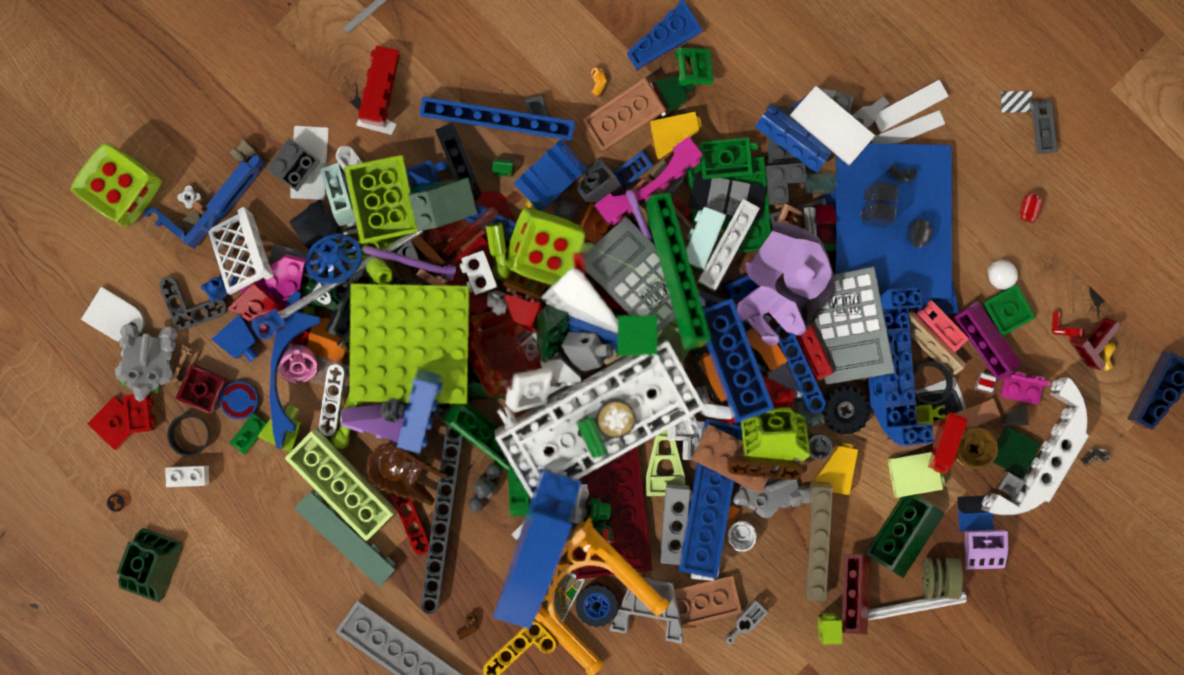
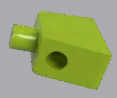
[258,404,303,452]

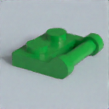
[675,48,714,86]

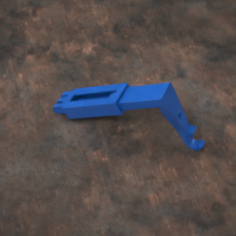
[143,155,265,249]

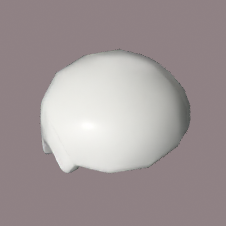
[988,259,1018,290]
[728,520,757,552]

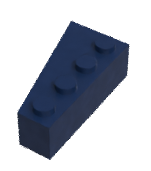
[1127,351,1184,430]

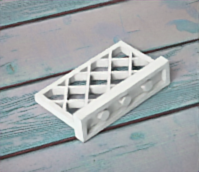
[208,207,273,295]

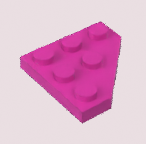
[241,254,306,309]

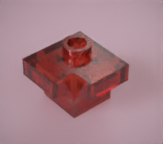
[427,222,458,245]

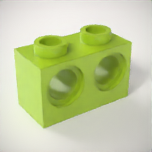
[818,612,842,645]

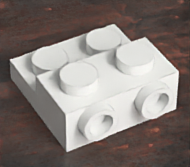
[505,367,552,412]

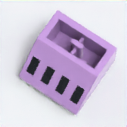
[964,529,1008,569]

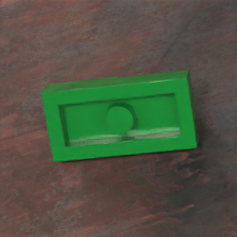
[229,413,267,455]

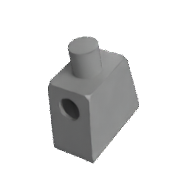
[561,332,612,372]

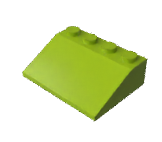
[344,155,419,244]

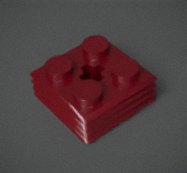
[175,364,227,414]

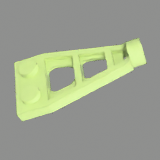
[646,429,685,496]

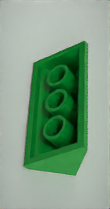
[442,402,511,470]

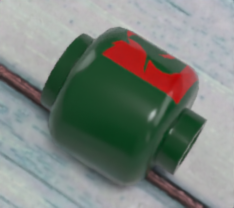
[592,521,615,544]

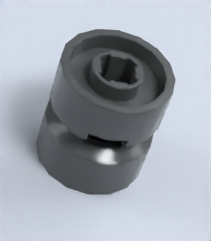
[808,434,833,460]

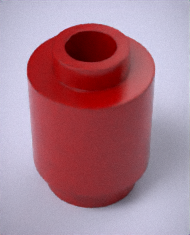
[1019,193,1043,223]

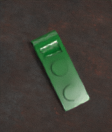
[508,465,529,517]

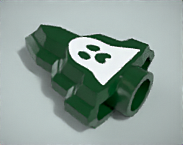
[304,273,341,312]

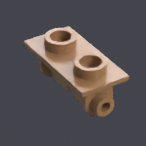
[170,344,199,386]

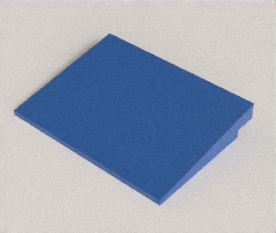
[835,143,952,299]

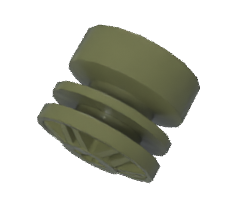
[921,558,963,599]

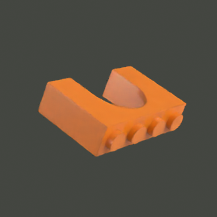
[696,325,787,403]

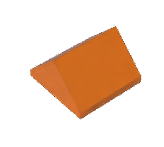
[307,315,350,364]

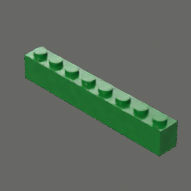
[644,193,711,350]

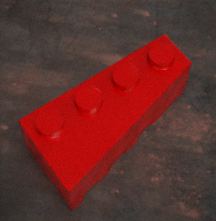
[358,45,400,127]

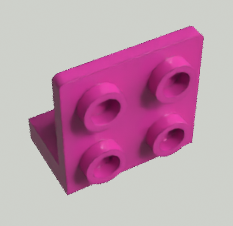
[1000,372,1050,405]

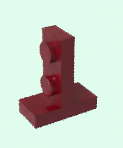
[1070,318,1121,370]

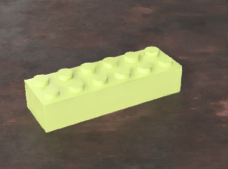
[285,429,397,541]

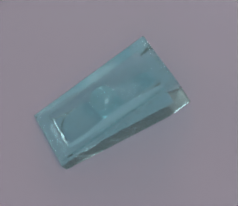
[804,173,835,195]

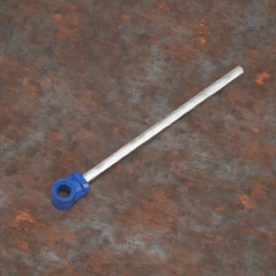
[252,230,423,339]

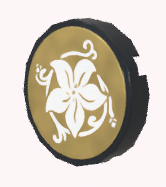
[596,399,636,439]

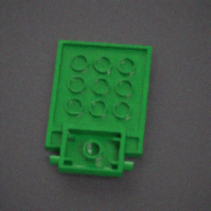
[687,137,771,253]

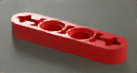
[391,493,430,555]

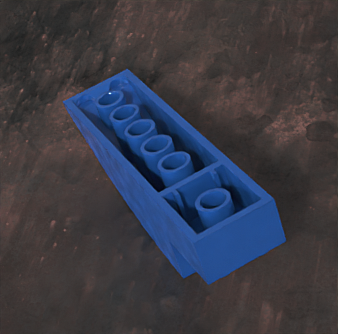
[493,468,582,629]

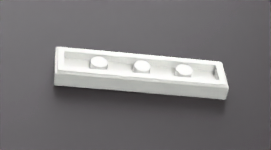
[874,80,948,133]

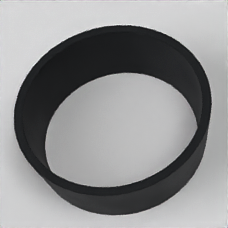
[913,362,953,404]
[167,414,210,456]

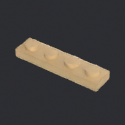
[909,310,967,377]

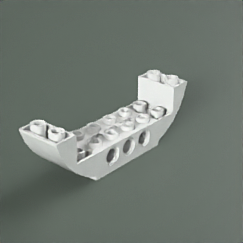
[981,378,1089,515]

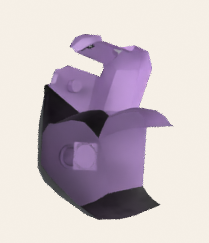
[737,221,836,346]

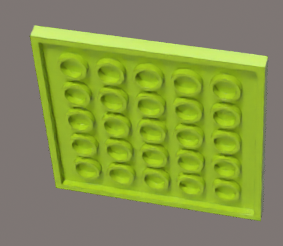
[349,284,469,404]

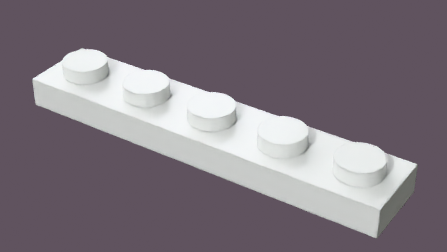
[697,199,760,292]

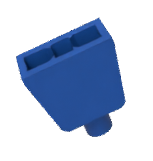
[212,315,259,363]

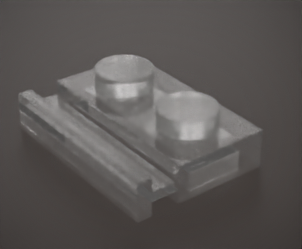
[309,355,350,394]

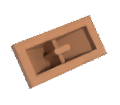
[777,204,805,229]

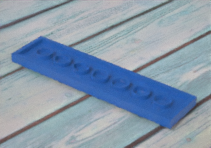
[678,419,742,579]

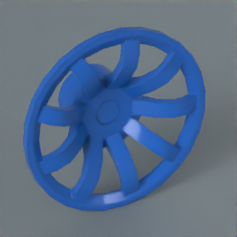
[305,234,362,284]

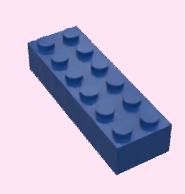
[703,299,774,423]

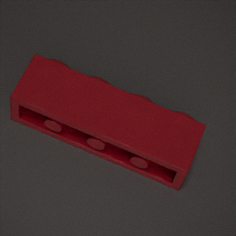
[842,554,870,635]

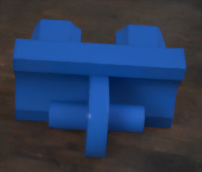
[201,270,238,302]

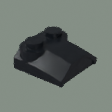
[289,199,343,249]

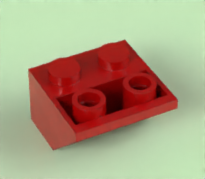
[504,294,545,334]

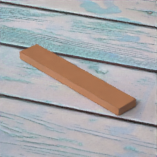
[886,398,1000,458]

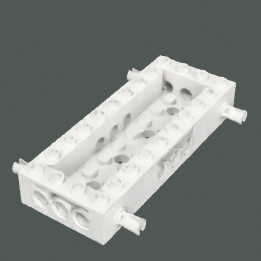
[495,335,705,499]

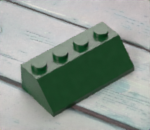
[865,495,944,578]

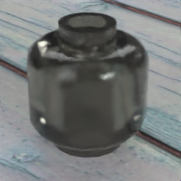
[906,219,933,248]

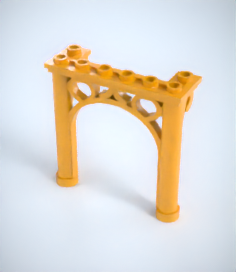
[535,517,670,675]

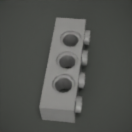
[660,484,692,565]

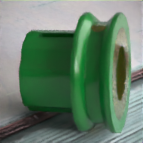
[586,497,611,523]

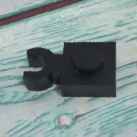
[394,240,425,273]

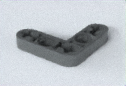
[159,277,228,330]

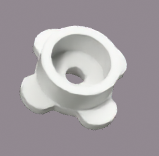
[177,186,201,209]

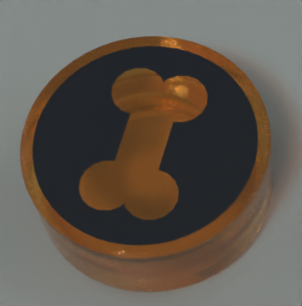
[106,493,127,512]

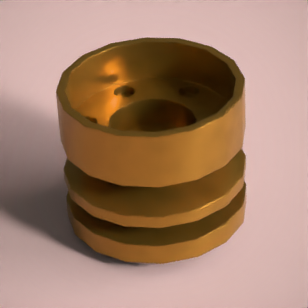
[954,428,998,469]

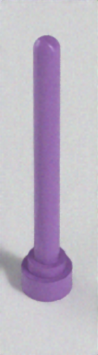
[626,190,655,245]
[364,246,456,281]

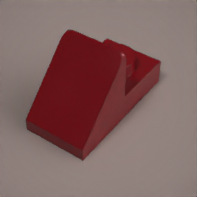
[814,205,837,244]

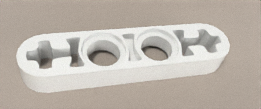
[319,362,346,436]

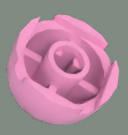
[278,344,317,383]

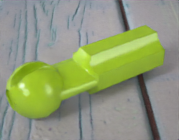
[486,222,510,281]
[331,392,364,449]

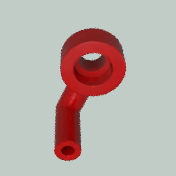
[1052,311,1085,340]

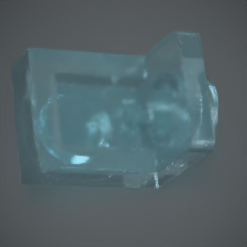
[796,399,825,426]

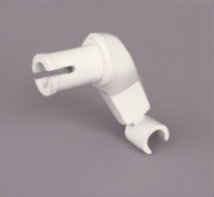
[695,386,744,421]

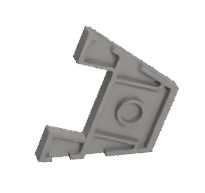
[609,577,684,643]

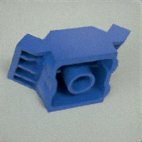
[514,139,587,211]

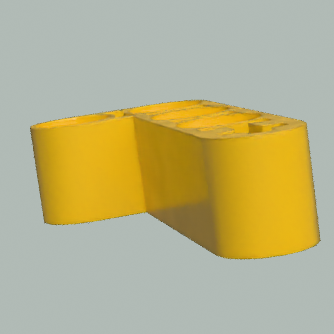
[483,619,556,675]

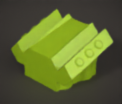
[741,407,810,462]

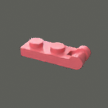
[917,300,969,352]

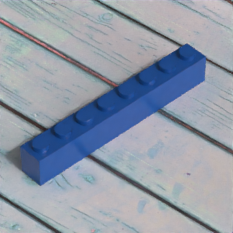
[419,97,576,142]

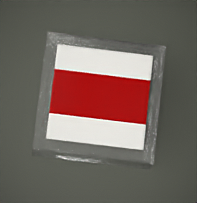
[974,371,997,395]

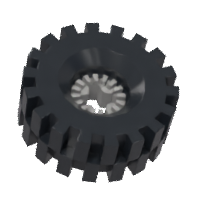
[821,386,871,435]

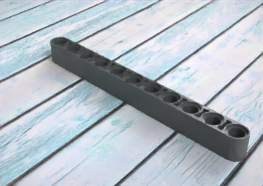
[421,407,464,614]

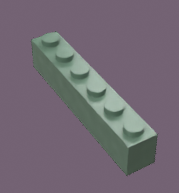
[294,490,397,587]

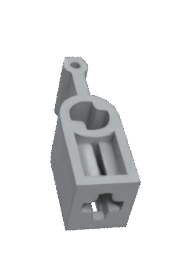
[725,599,768,645]

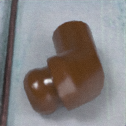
[456,613,479,640]

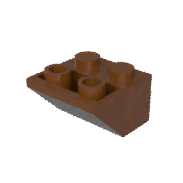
[504,270,548,301]

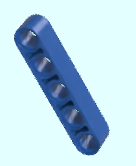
[774,325,825,413]

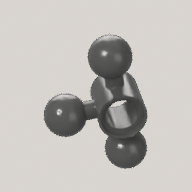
[468,463,502,512]

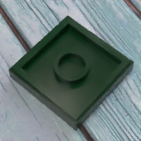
[993,426,1041,478]

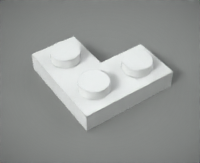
[668,421,704,460]

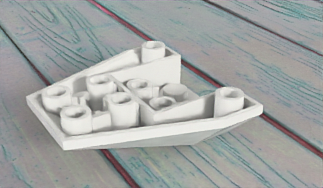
[541,267,618,334]

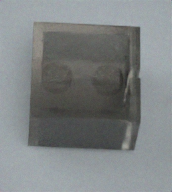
[860,181,899,228]

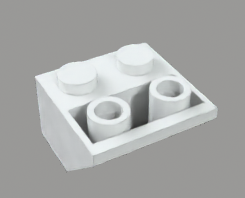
[541,352,581,386]

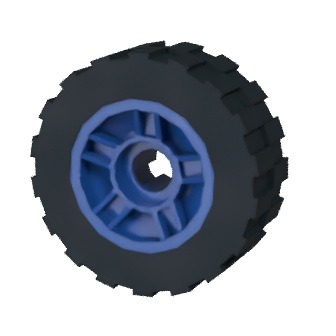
[576,583,618,628]

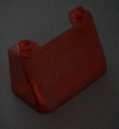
[468,309,542,398]

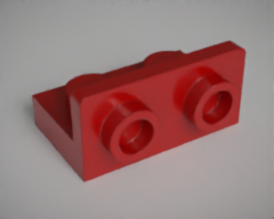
[122,393,156,434]

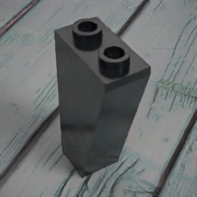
[435,122,482,201]

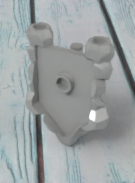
[115,324,177,402]
[732,458,810,518]

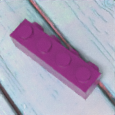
[953,301,1021,381]

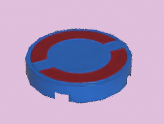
[220,382,259,419]

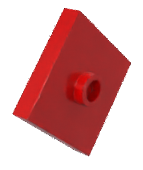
[87,396,132,450]

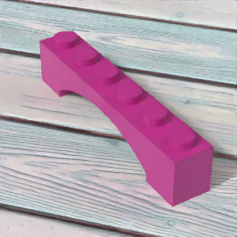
[595,136,702,226]

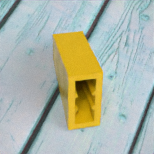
[650,112,702,161]
[809,443,858,495]

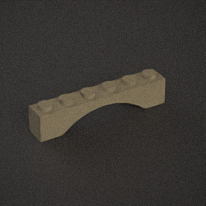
[804,482,833,601]

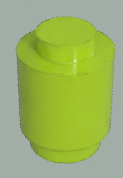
[366,258,392,285]

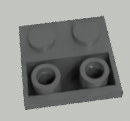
[266,138,320,192]

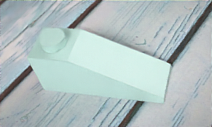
[320,163,355,226]

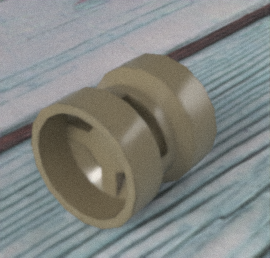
[229,139,257,163]

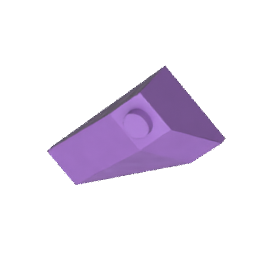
[341,402,408,445]

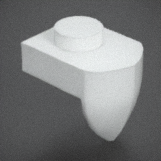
[336,146,363,170]

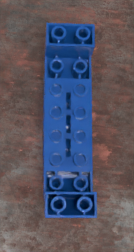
[868,287,934,446]

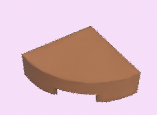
[191,200,208,215]

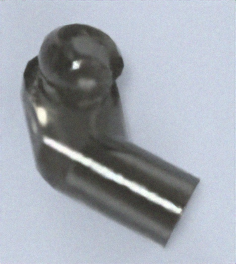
[1080,448,1111,467]

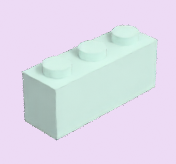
[685,207,726,271]

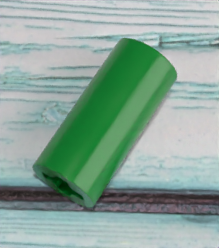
[576,415,608,458]

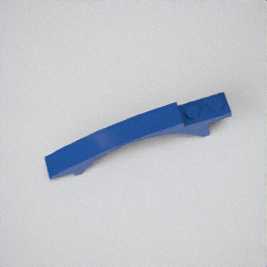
[270,291,322,449]

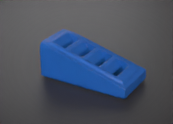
[613,150,655,189]

